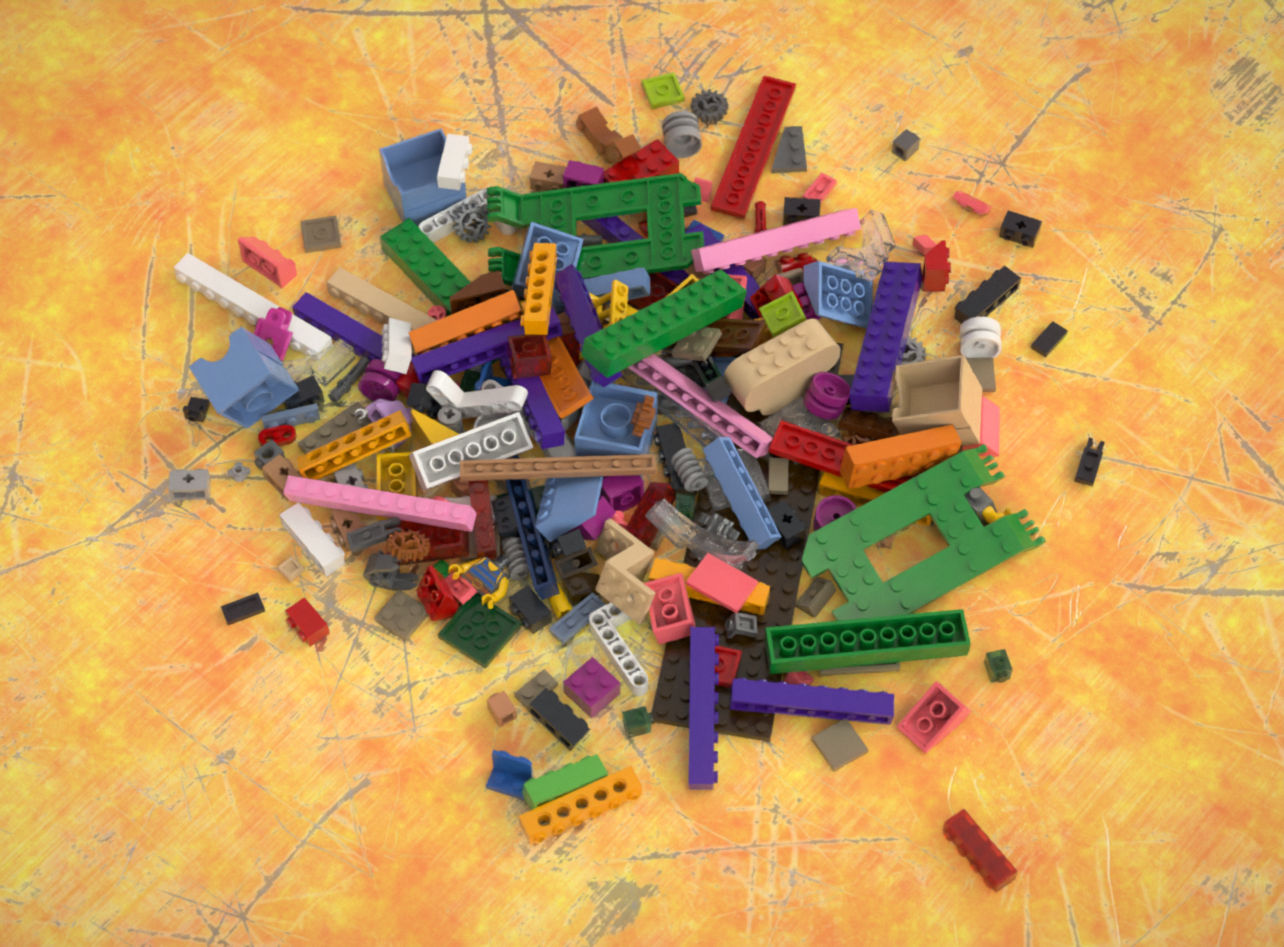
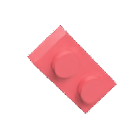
[802,173,837,204]
[953,191,992,215]
[445,572,478,604]

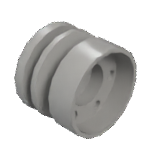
[662,111,702,158]

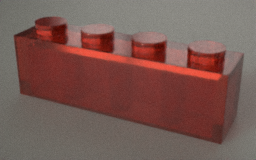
[468,480,497,559]
[625,482,677,548]
[943,809,1018,893]

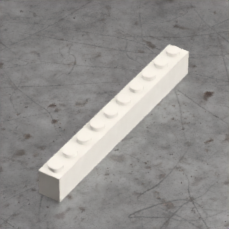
[174,253,333,363]

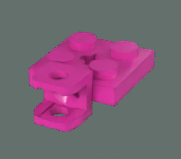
[253,307,293,362]

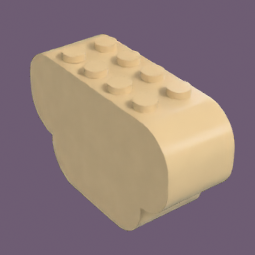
[724,319,840,415]

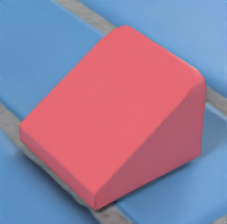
[694,177,712,202]
[912,235,937,256]
[783,671,814,686]

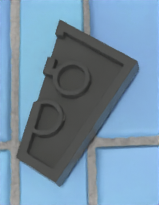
[771,126,807,173]

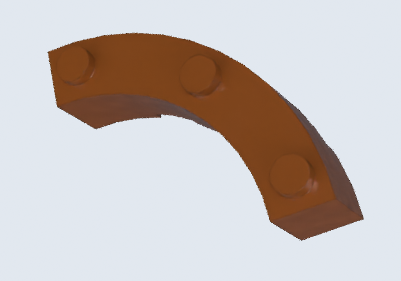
[576,106,641,162]

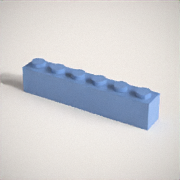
[552,267,650,315]
[702,437,781,550]

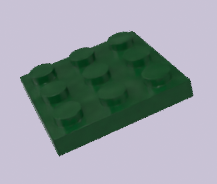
[438,593,522,669]

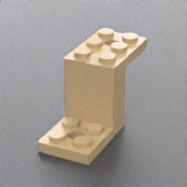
[595,518,655,625]

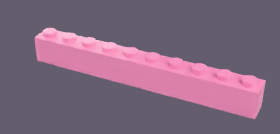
[691,208,861,274]
[628,354,773,458]
[283,475,477,532]

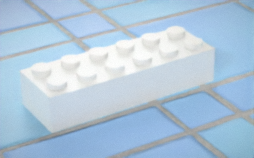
[409,412,533,491]

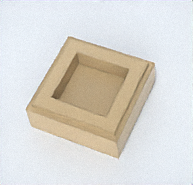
[277,556,305,583]

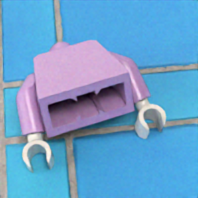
[355,399,412,453]

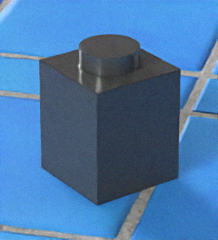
[892,129,920,162]

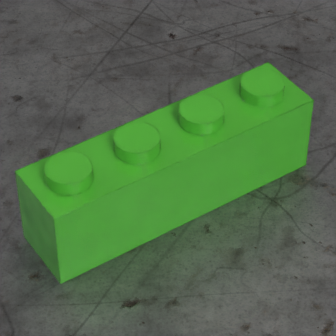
[522,754,608,810]

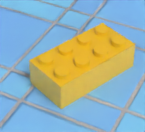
[377,452,418,530]

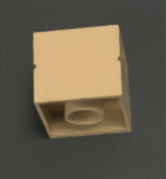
[892,355,982,446]

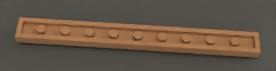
[460,454,656,481]

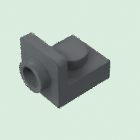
[725,612,758,638]

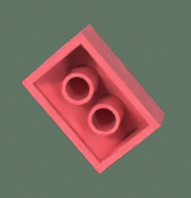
[238,237,297,289]
[961,396,1000,457]

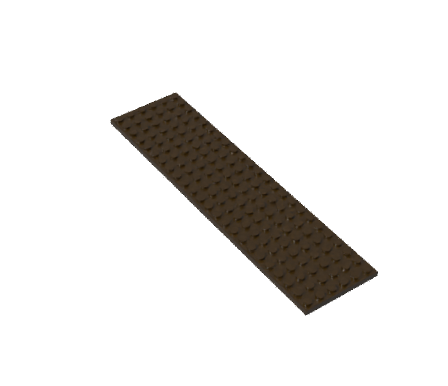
[650,343,843,742]

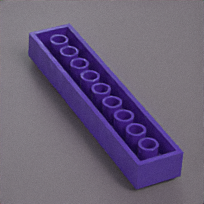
[849,261,922,412]

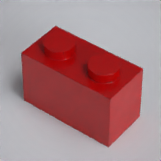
[285,597,330,647]

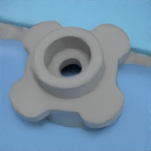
[227,462,250,482]

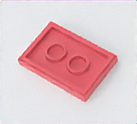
[686,553,758,614]

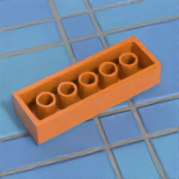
[408,290,525,355]
[840,424,962,489]

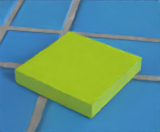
[641,72,685,110]
[759,291,807,338]

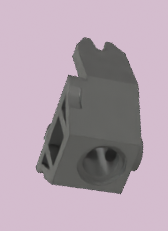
[363,550,419,591]

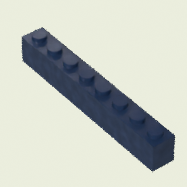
[505,455,560,600]

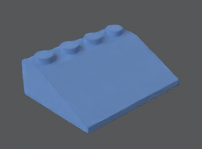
[511,222,583,302]
[804,261,873,329]
[535,476,604,542]

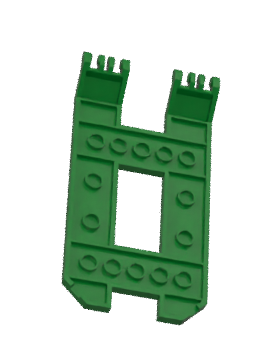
[486,173,705,287]
[801,444,1046,621]

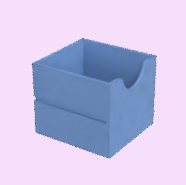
[379,128,467,226]
[189,327,299,429]
[575,380,657,478]

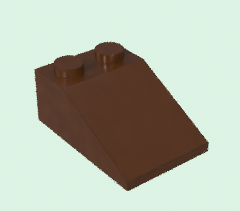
[450,271,506,315]

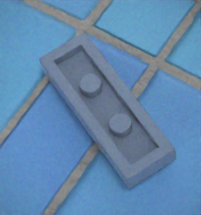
[261,403,321,429]
[549,592,606,644]

